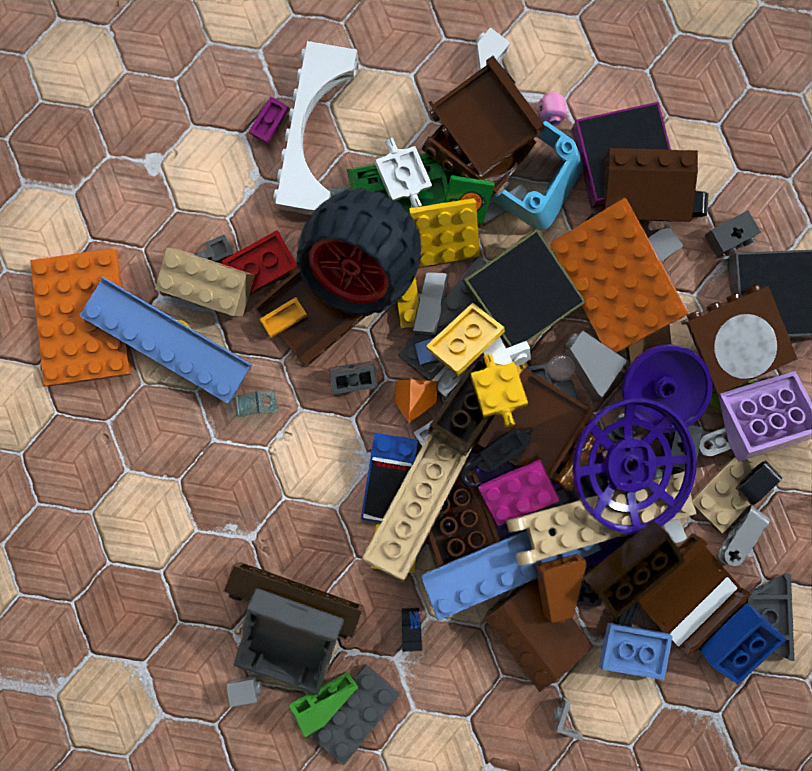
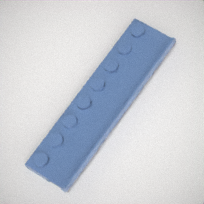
[79,277,252,404]
[420,528,601,621]

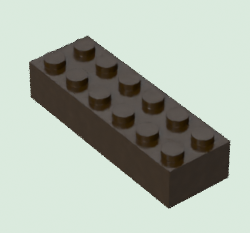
[224,562,363,639]

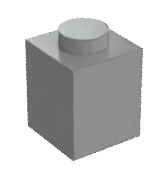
[226,675,262,707]

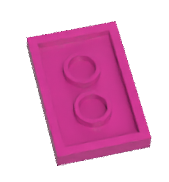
[479,460,559,526]

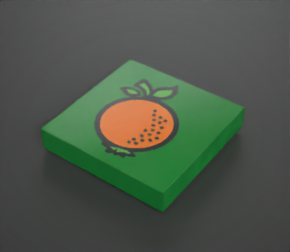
[443,175,495,223]

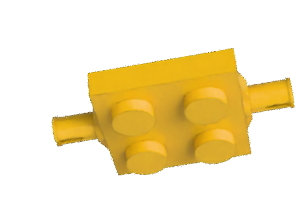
[471,353,528,427]

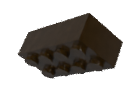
[428,356,493,457]
[583,520,685,619]

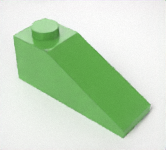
[289,672,358,738]

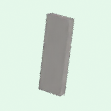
[413,272,448,336]

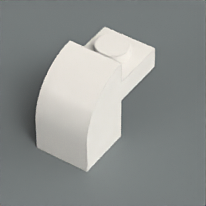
[481,337,531,365]

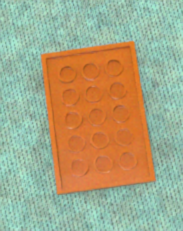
[549,198,689,353]
[30,248,132,386]

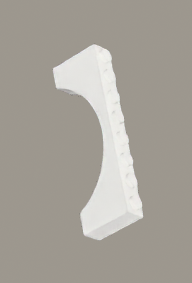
[273,41,358,215]

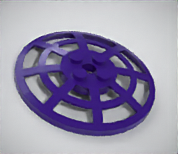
[573,399,697,534]

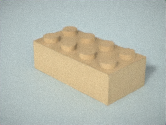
[155,248,255,316]

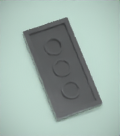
[310,664,400,765]

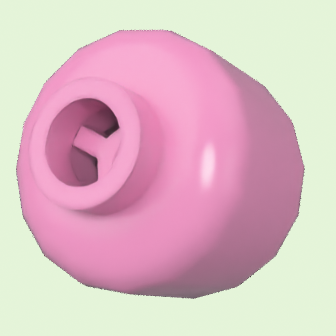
[538,92,567,126]

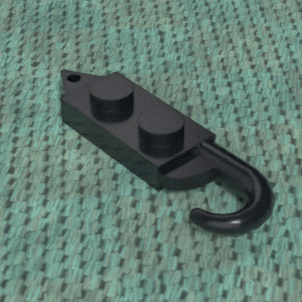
[459,428,534,488]

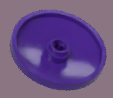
[622,344,712,433]

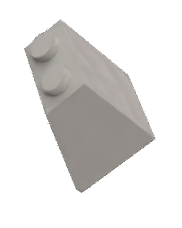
[563,331,627,400]

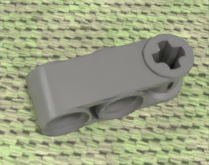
[717,505,770,566]

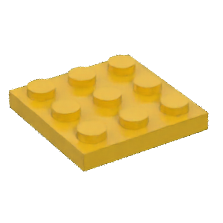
[409,198,480,267]

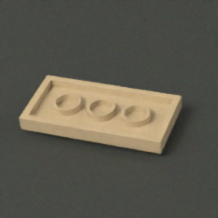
[692,454,782,533]

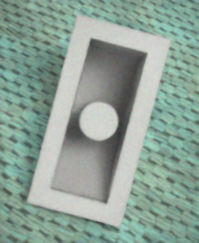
[476,28,510,71]

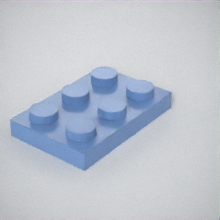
[599,623,673,680]

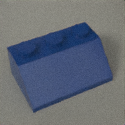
[699,603,787,685]

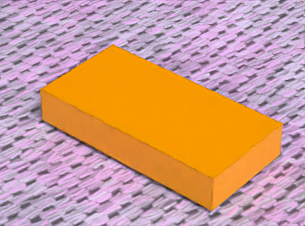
[259,297,308,338]

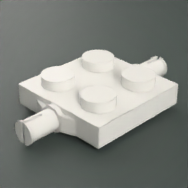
[375,138,432,208]

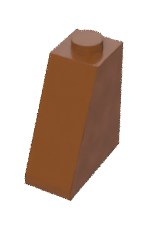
[535,554,586,624]

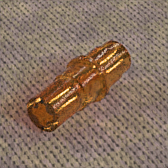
[554,432,608,492]

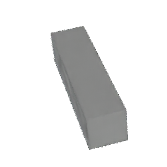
[482,184,528,226]

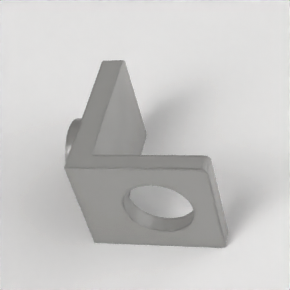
[553,697,583,741]

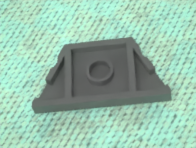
[745,573,795,661]

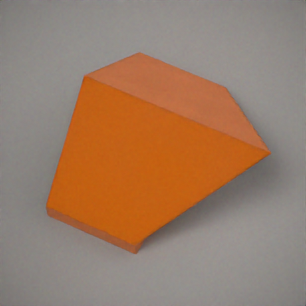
[394,379,438,423]

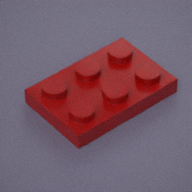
[221,230,297,296]

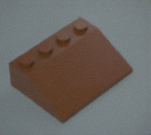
[604,148,698,222]
[426,469,500,568]
[485,578,594,692]

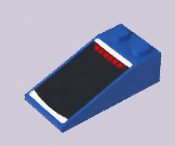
[361,433,418,523]

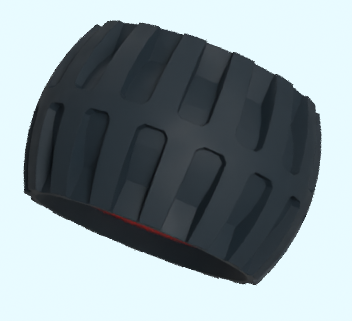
[297,188,421,316]

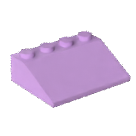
[718,371,812,462]

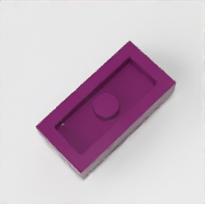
[249,96,289,145]

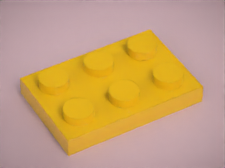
[426,303,505,376]

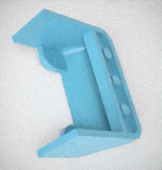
[492,121,583,231]

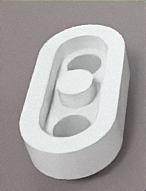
[699,427,732,456]

